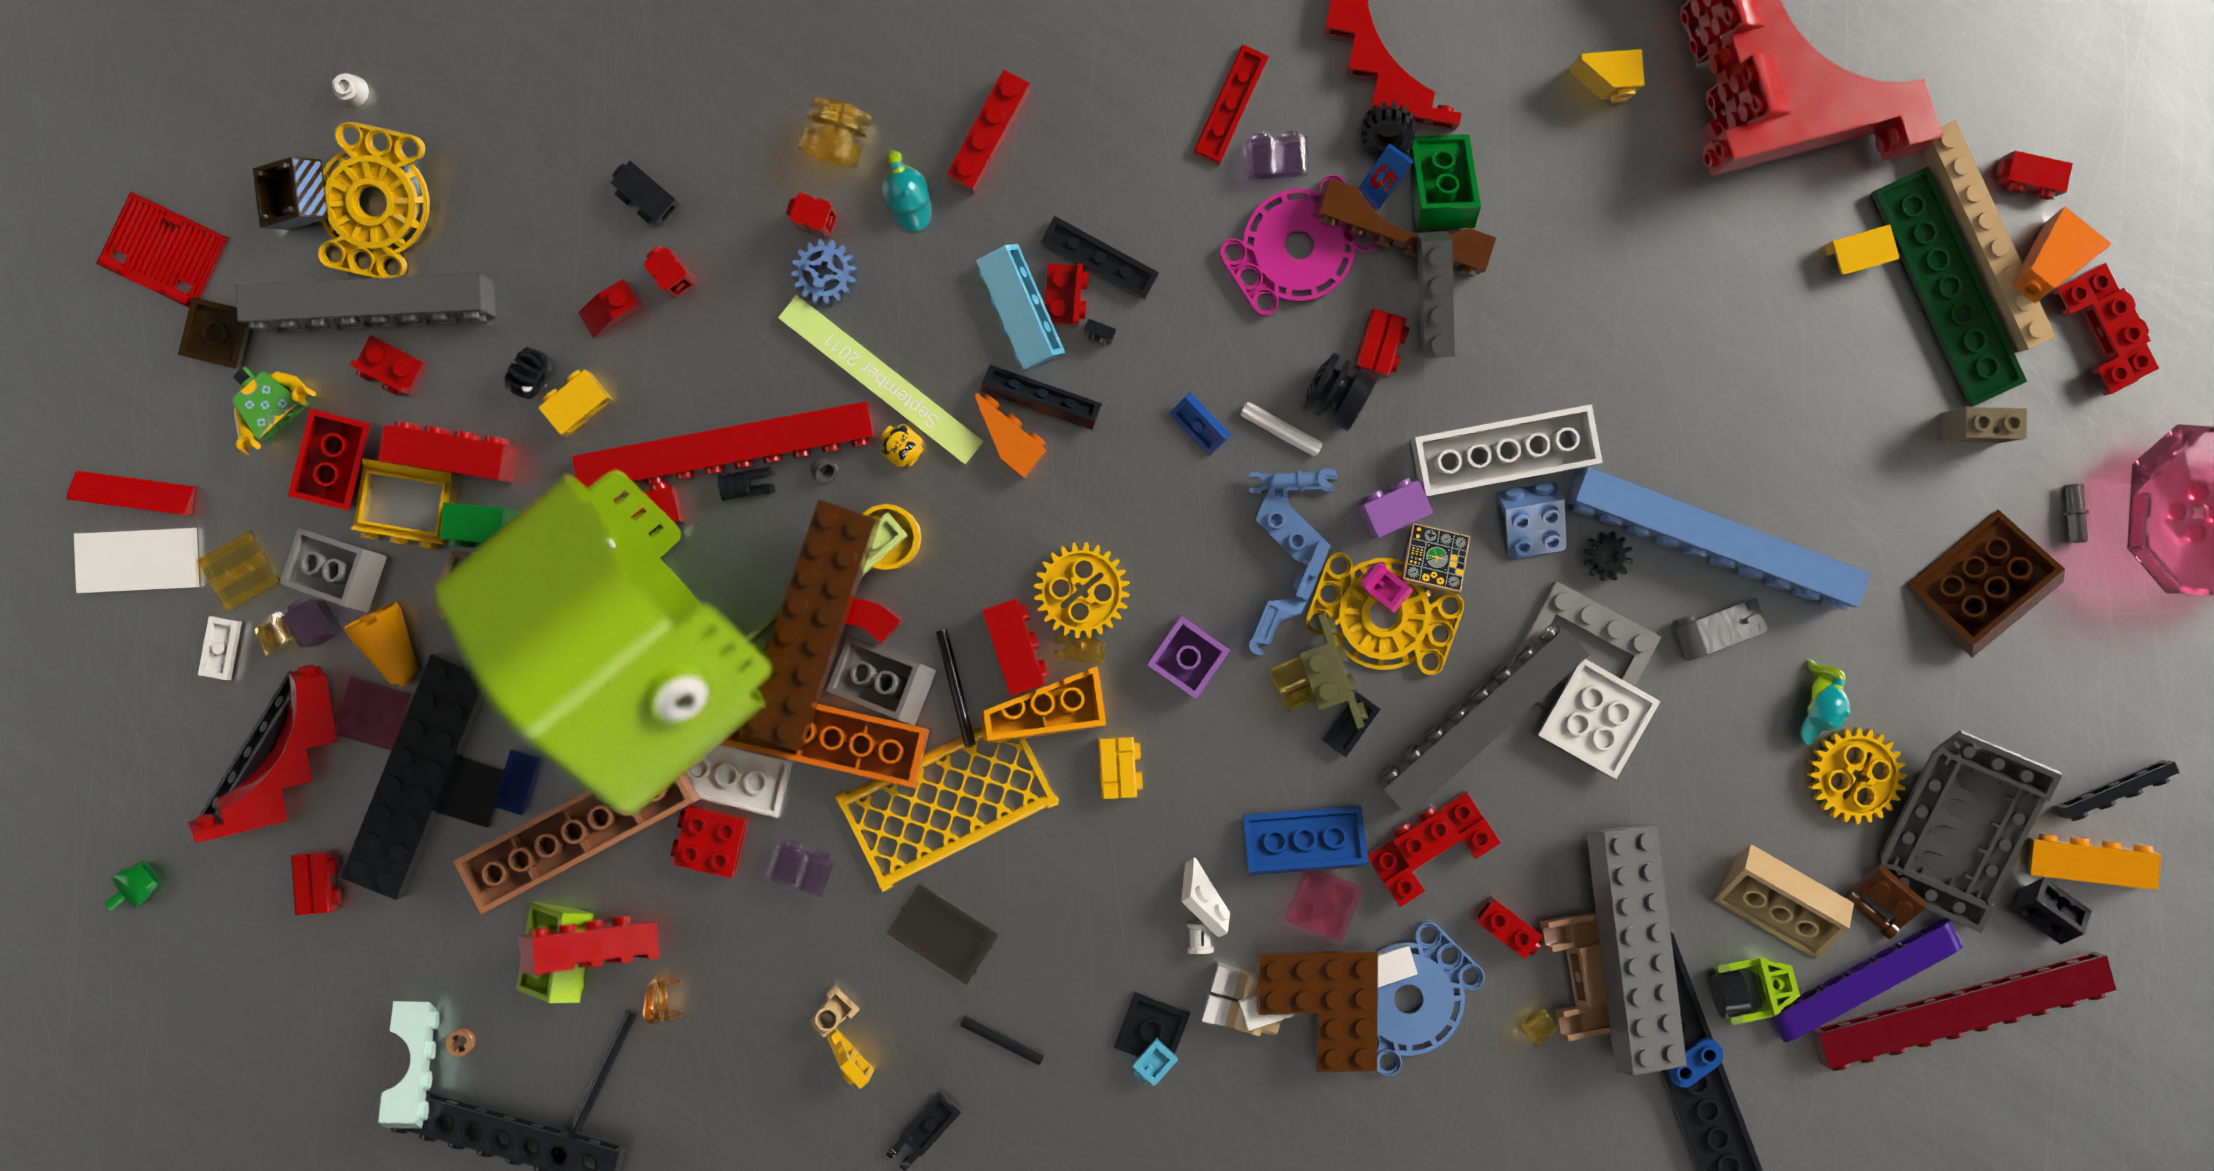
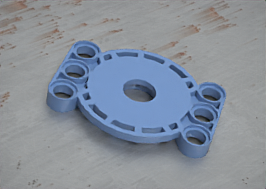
[1377,920,1485,1076]

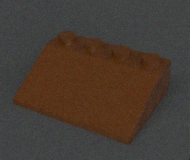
[1908,509,2065,658]

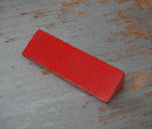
[66,471,196,516]

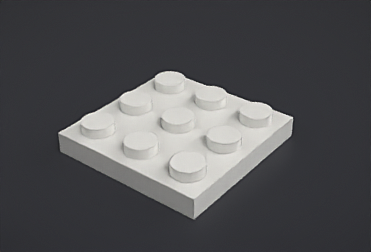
[1536,659,1661,779]

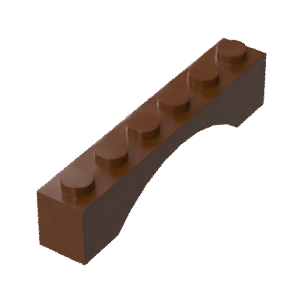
[1313,178,1496,277]

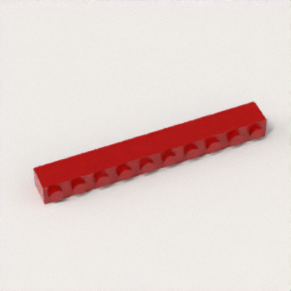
[572,401,876,489]

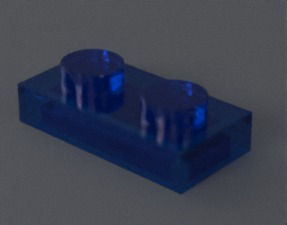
[493,749,542,815]

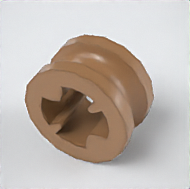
[445,1028,475,1057]

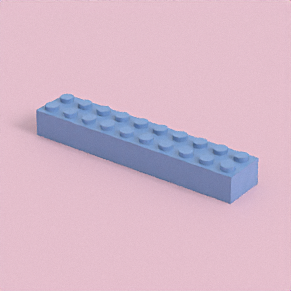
[1565,467,1871,611]

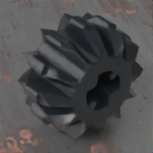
[504,347,552,400]
[1582,531,1633,581]

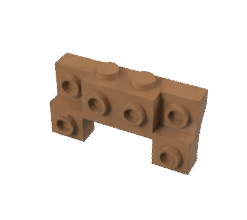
[1539,911,1611,1042]

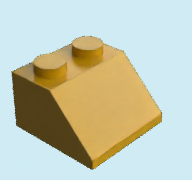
[1570,49,1644,104]

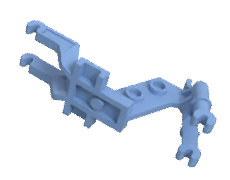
[1249,467,1338,655]

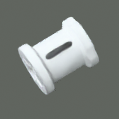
[1186,921,1214,954]

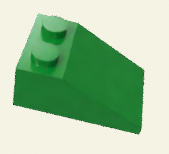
[1410,134,1481,230]

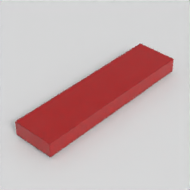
[1193,44,1269,165]

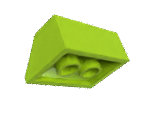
[516,902,593,1003]

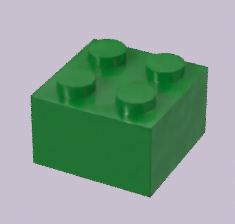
[440,502,518,548]

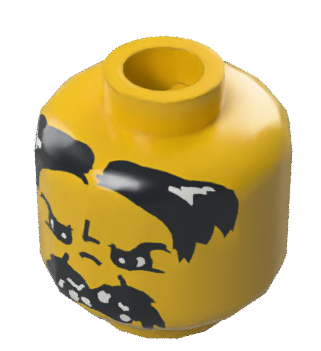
[879,424,924,468]

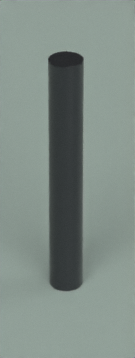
[959,1015,1044,1065]

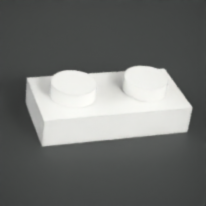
[198,616,242,680]

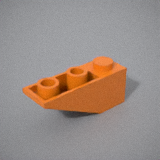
[975,393,1047,479]

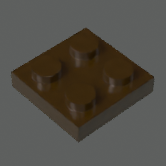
[178,297,250,370]

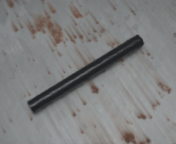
[936,629,976,747]

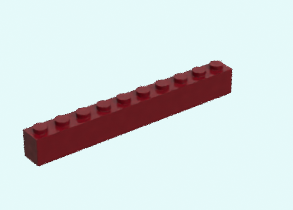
[1812,952,2116,1071]

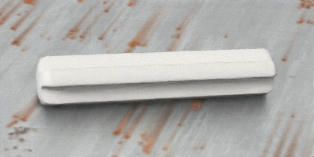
[1240,402,1322,456]

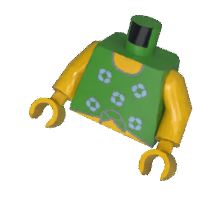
[232,367,316,456]

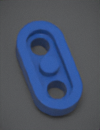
[1666,1038,1723,1087]

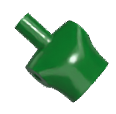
[103,860,161,911]

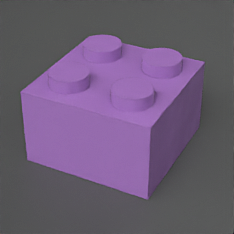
[1357,478,1433,539]
[1146,616,1230,699]

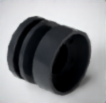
[1303,352,1378,431]

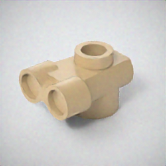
[809,985,860,1038]

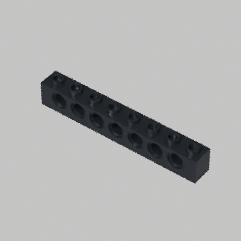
[390,1091,627,1171]

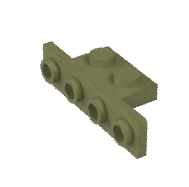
[1300,613,1368,729]

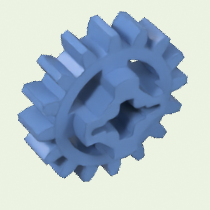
[791,239,857,305]

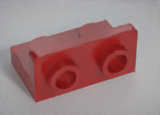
[1045,263,1089,326]
[349,335,426,396]

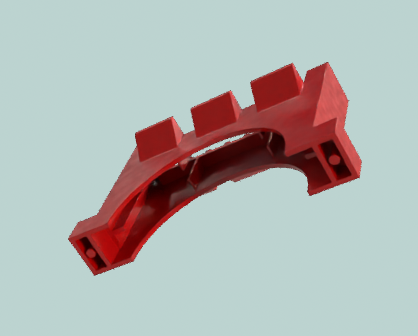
[1680,0,1943,176]

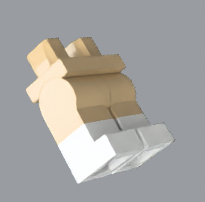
[1202,962,1281,1036]

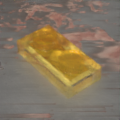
[254,611,293,656]

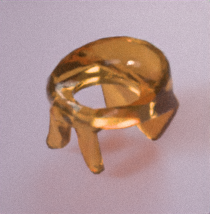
[643,976,687,1024]

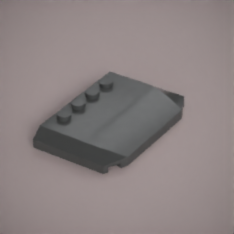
[1880,730,2063,933]

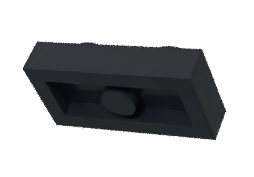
[1321,691,1381,757]

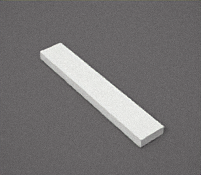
[1238,944,1418,1031]

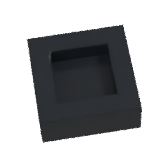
[1084,318,1116,345]

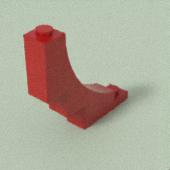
[1323,0,1462,130]
[187,664,337,844]

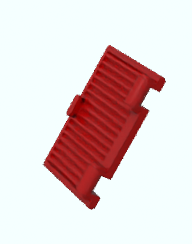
[96,191,228,308]

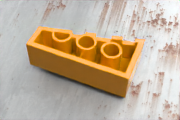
[980,666,1106,744]

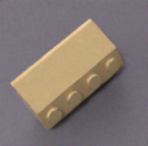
[1713,844,1854,959]

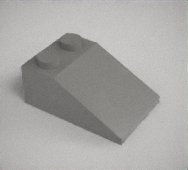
[279,528,387,613]
[826,636,937,726]

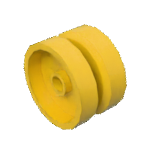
[862,504,922,570]

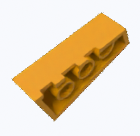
[2027,833,2162,890]

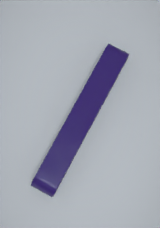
[1770,918,1964,1042]

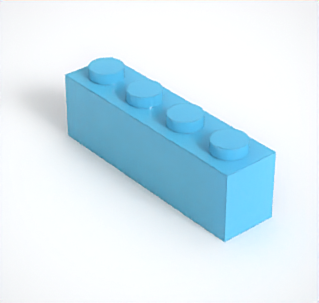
[976,244,1065,370]

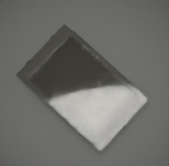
[886,883,999,985]

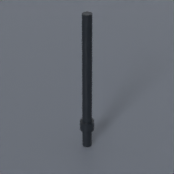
[556,1009,637,1160]

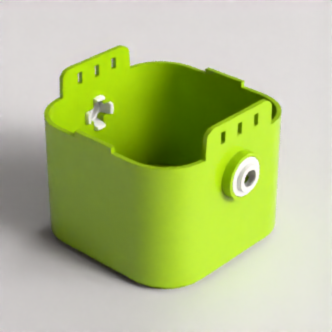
[435,471,771,815]

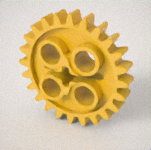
[1034,542,1130,639]
[1807,727,1907,824]

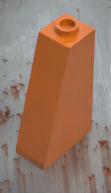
[2012,206,2111,304]

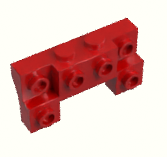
[2051,263,2159,396]
[1367,791,1501,907]

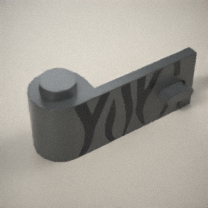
[1674,597,1768,661]

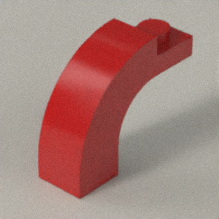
[845,599,903,643]

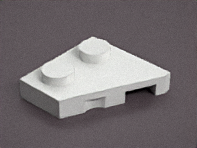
[1181,857,1230,938]

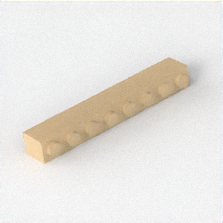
[1921,120,2056,353]

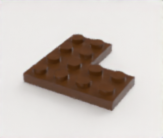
[1257,950,1378,1073]

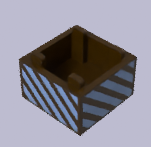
[252,156,328,230]

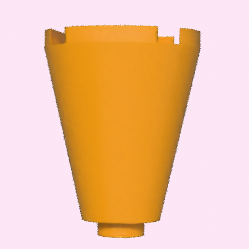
[343,601,419,687]

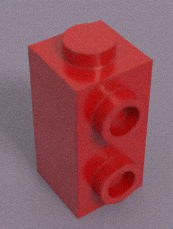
[1997,150,2073,200]
[1473,896,1543,959]

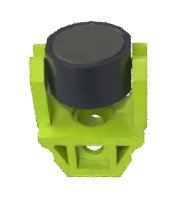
[1711,958,1800,1026]

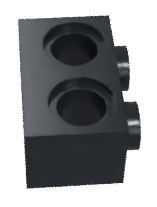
[2013,877,2092,945]

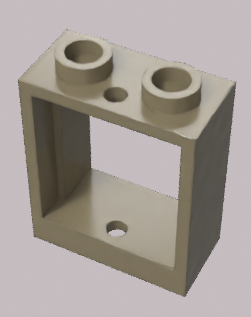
[1940,407,2027,444]

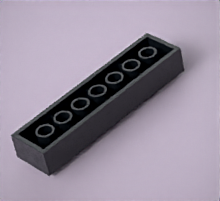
[340,653,486,900]

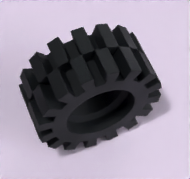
[1361,102,1416,159]

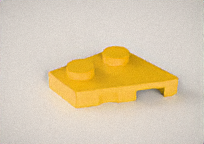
[826,1028,874,1089]

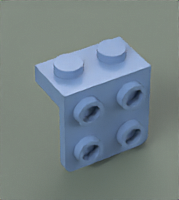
[1497,482,1567,559]

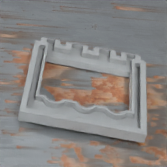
[1509,581,1661,711]

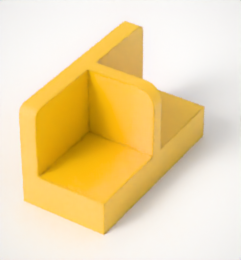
[1824,225,1899,275]

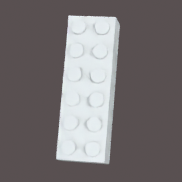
[1410,404,1603,497]

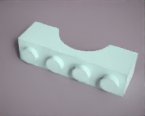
[378,1001,439,1128]

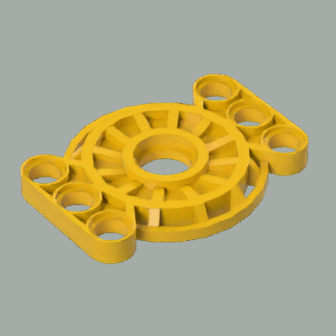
[318,122,430,278]
[1304,553,1464,675]

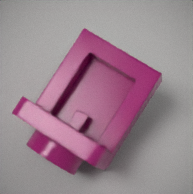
[1361,562,1413,613]

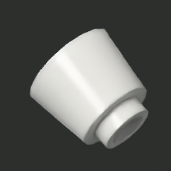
[332,73,369,108]

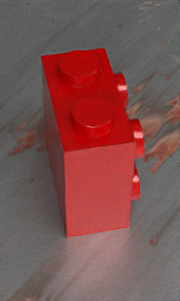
[670,804,749,878]

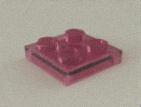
[335,676,411,751]
[1286,870,1364,943]

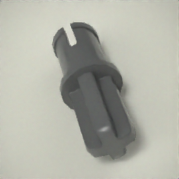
[2064,483,2089,543]

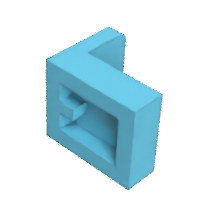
[1132,1038,1178,1086]

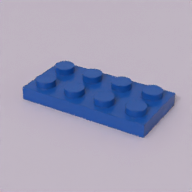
[1243,806,1368,876]

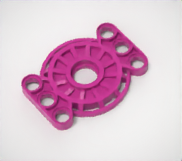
[1219,175,1377,317]

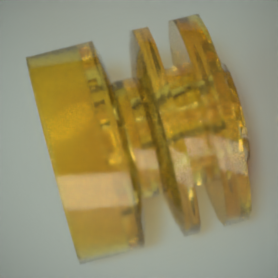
[798,97,872,168]

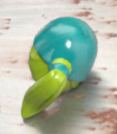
[882,150,931,232]
[1800,660,1850,746]

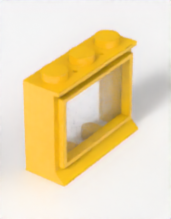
[351,458,460,550]

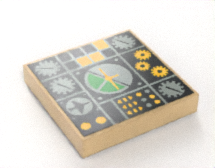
[1401,523,1470,595]

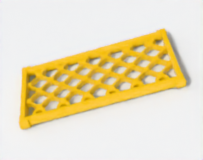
[835,726,1059,892]

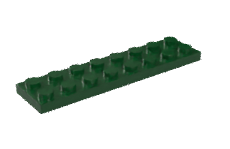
[1871,166,2027,407]

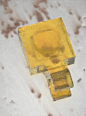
[1053,635,1105,663]

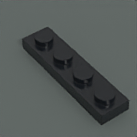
[1040,216,1159,300]
[980,365,1102,430]
[2054,760,2180,821]

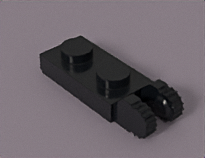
[886,1091,962,1171]

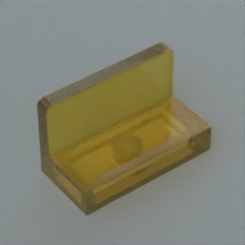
[1270,656,1316,712]

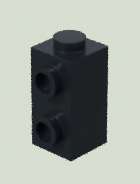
[611,160,680,226]

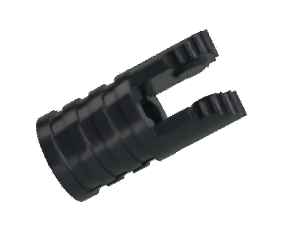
[718,467,776,501]

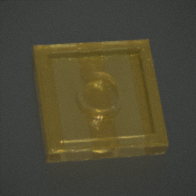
[197,530,280,612]

